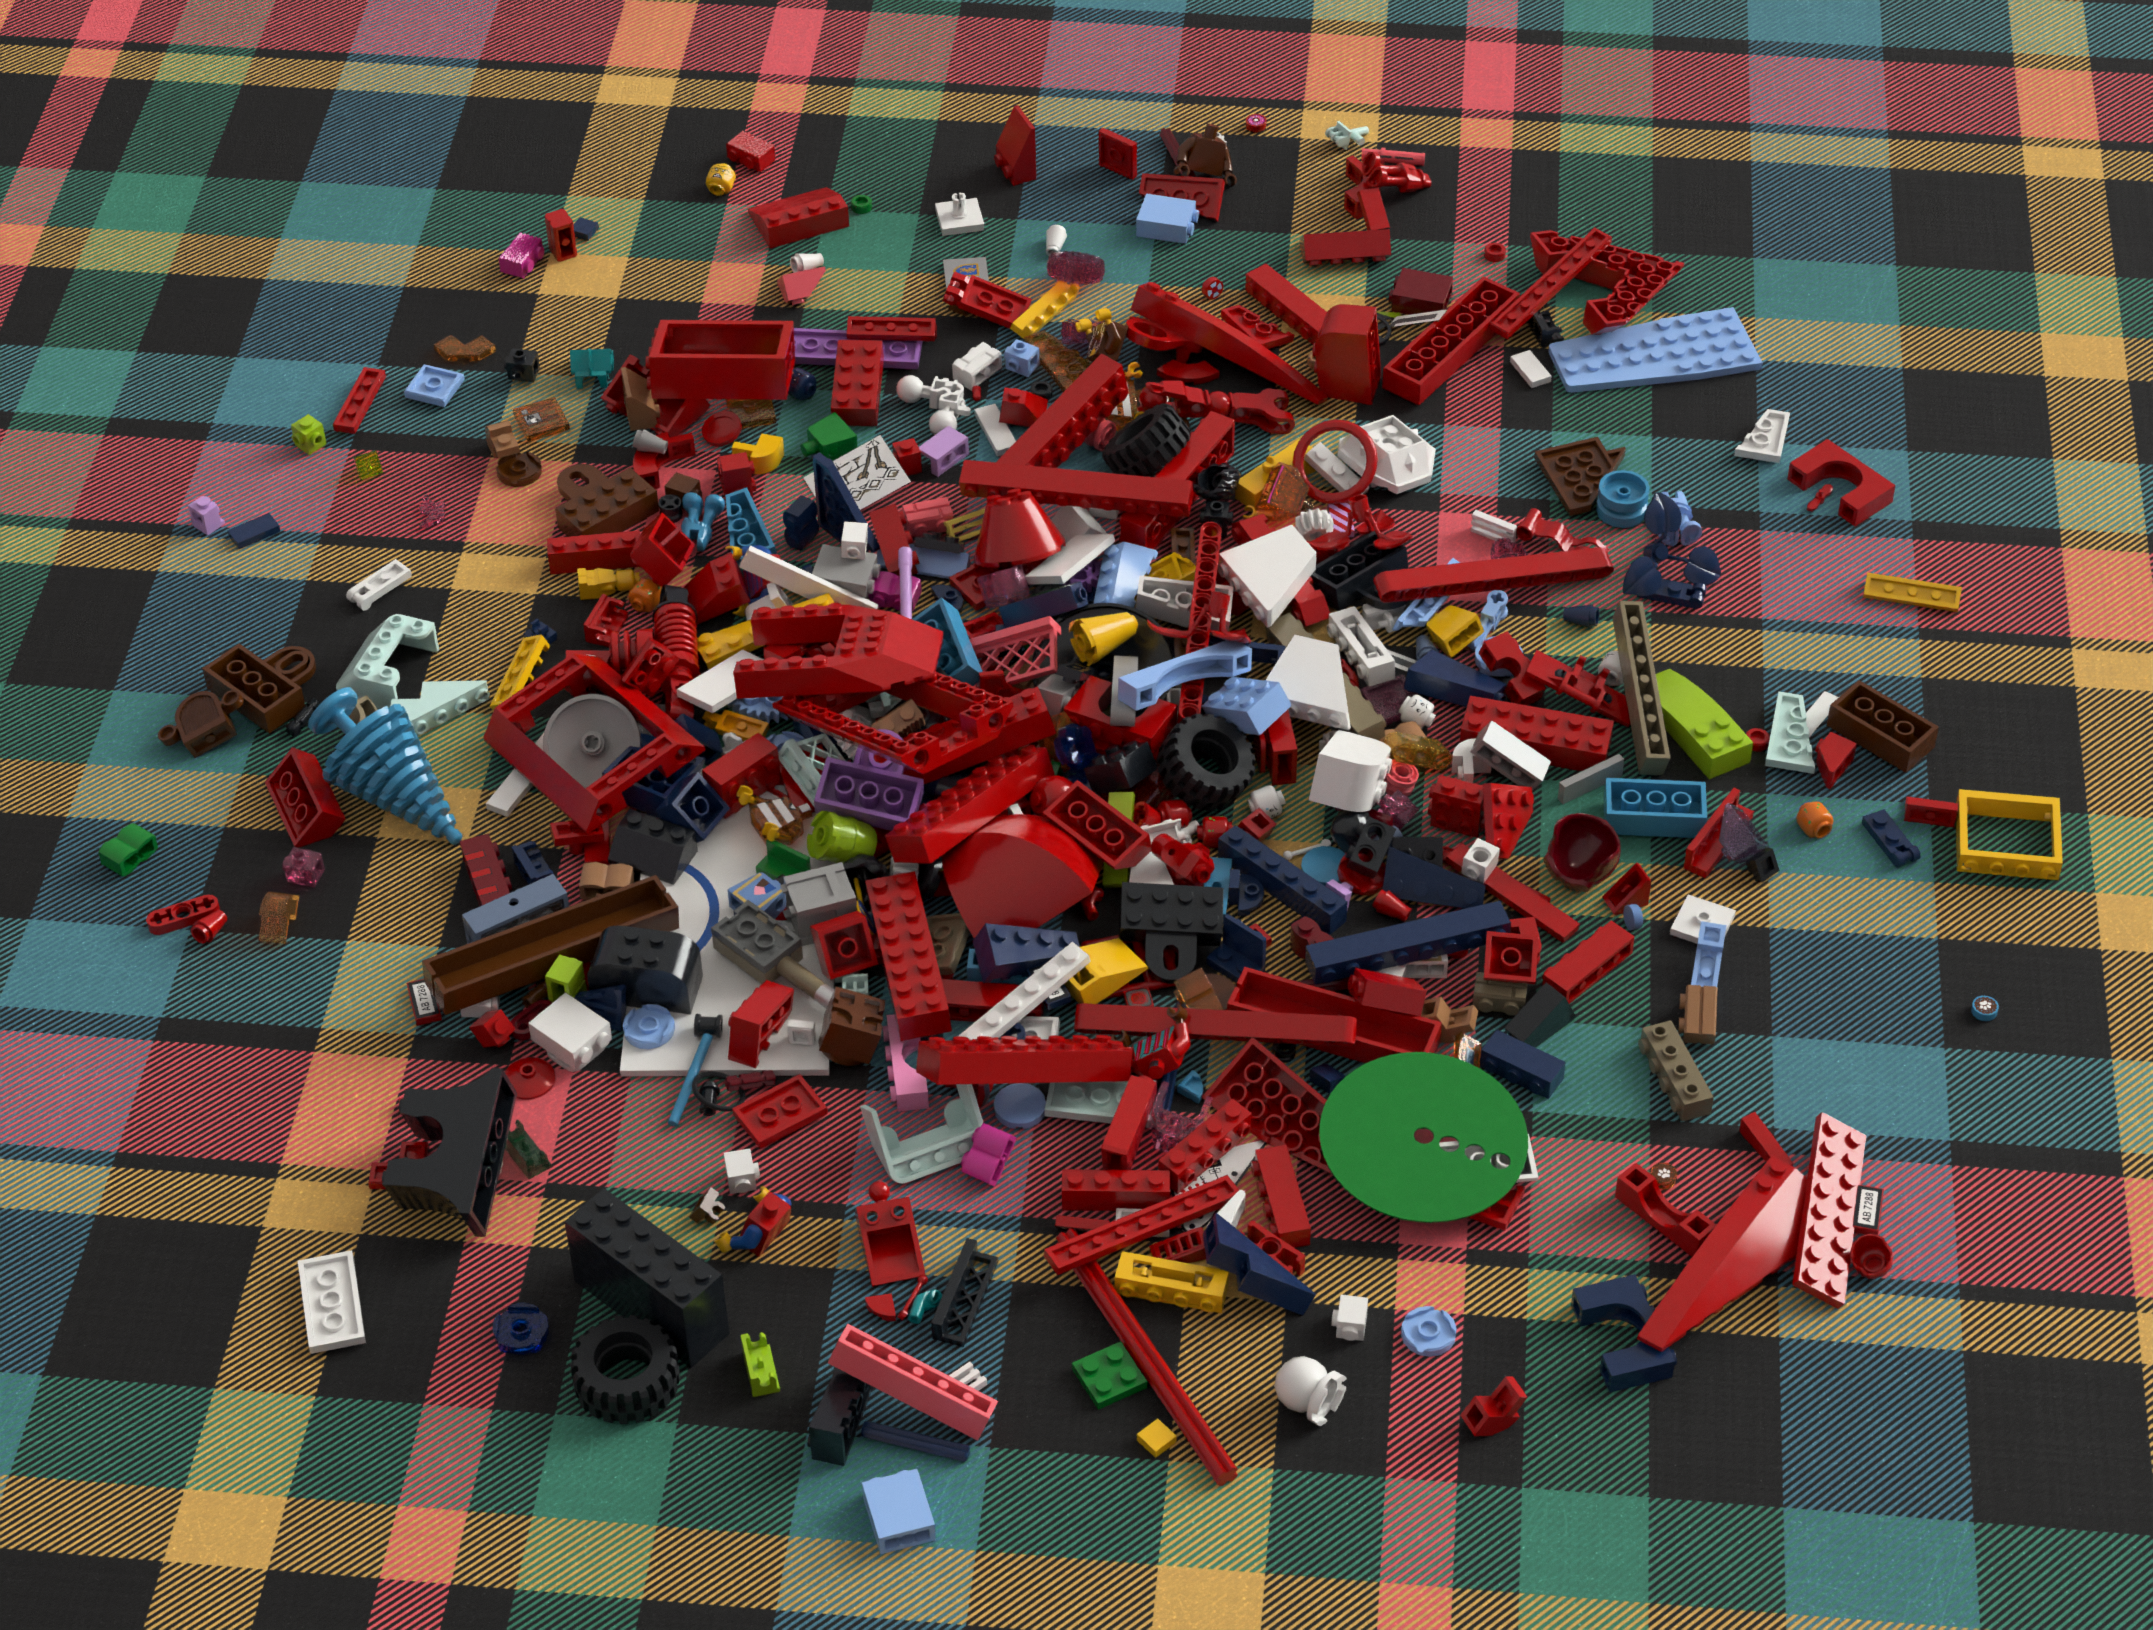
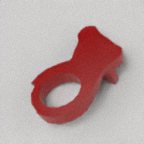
[1125,317,1203,364]

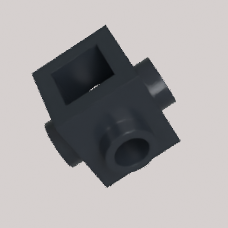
[504,348,540,382]
[1200,500,1234,538]

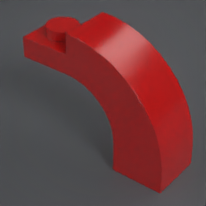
[1344,155,1381,219]
[633,432,696,489]

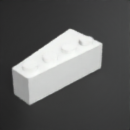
[1136,575,1234,637]

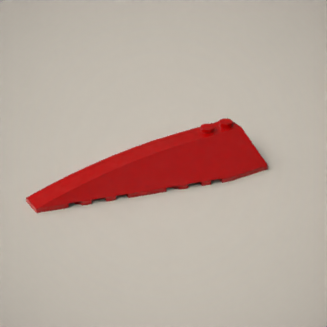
[1130,282,1328,405]
[1202,1037,1333,1175]
[1637,1156,1807,1352]

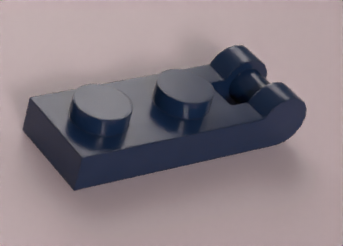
[1637,579,1707,609]
[1862,809,1921,867]

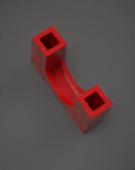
[1787,439,1896,526]
[1063,675,1177,754]

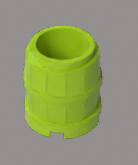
[807,811,877,864]

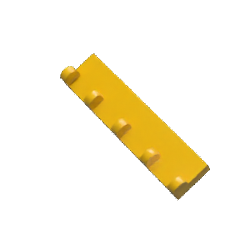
[1010,279,1080,341]
[1863,572,1962,612]
[490,634,550,711]

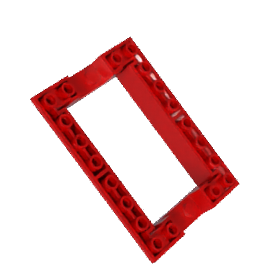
[483,654,706,834]
[772,671,1013,774]

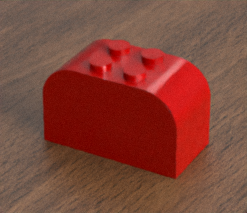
[1312,304,1382,405]

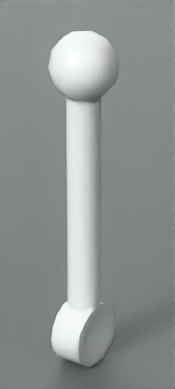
[1283,839,1331,860]

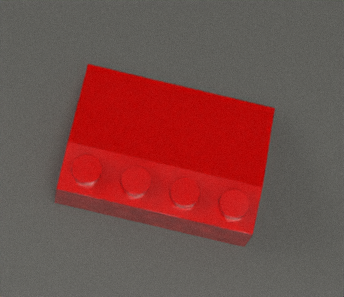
[748,187,849,248]

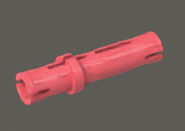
[1361,148,1425,166]

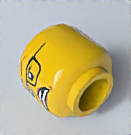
[705,163,736,196]

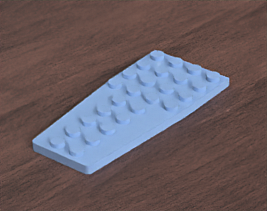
[1549,307,1763,393]

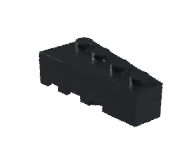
[807,1367,873,1466]

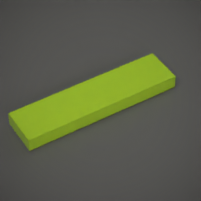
[1102,792,1135,888]

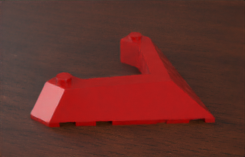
[1530,230,1684,335]

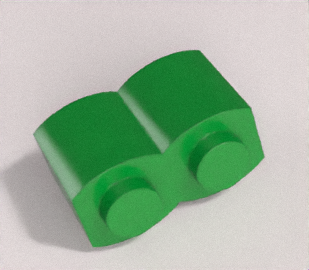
[98,823,158,877]

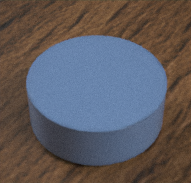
[1623,904,1643,930]

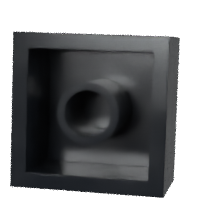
[1083,741,1158,795]

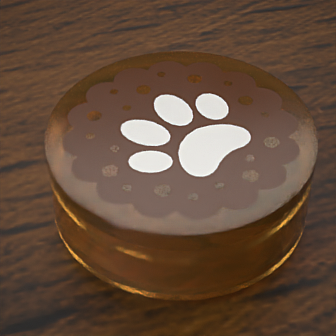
[1650,1162,1677,1189]

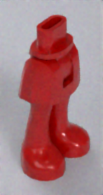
[1362,152,1431,193]

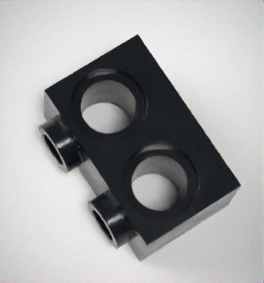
[1345,817,1396,879]

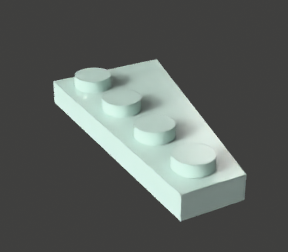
[1765,692,1815,774]

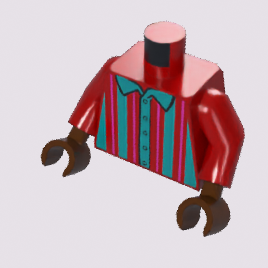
[1111,1004,1191,1080]

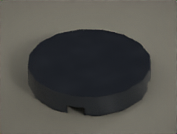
[917,856,943,900]

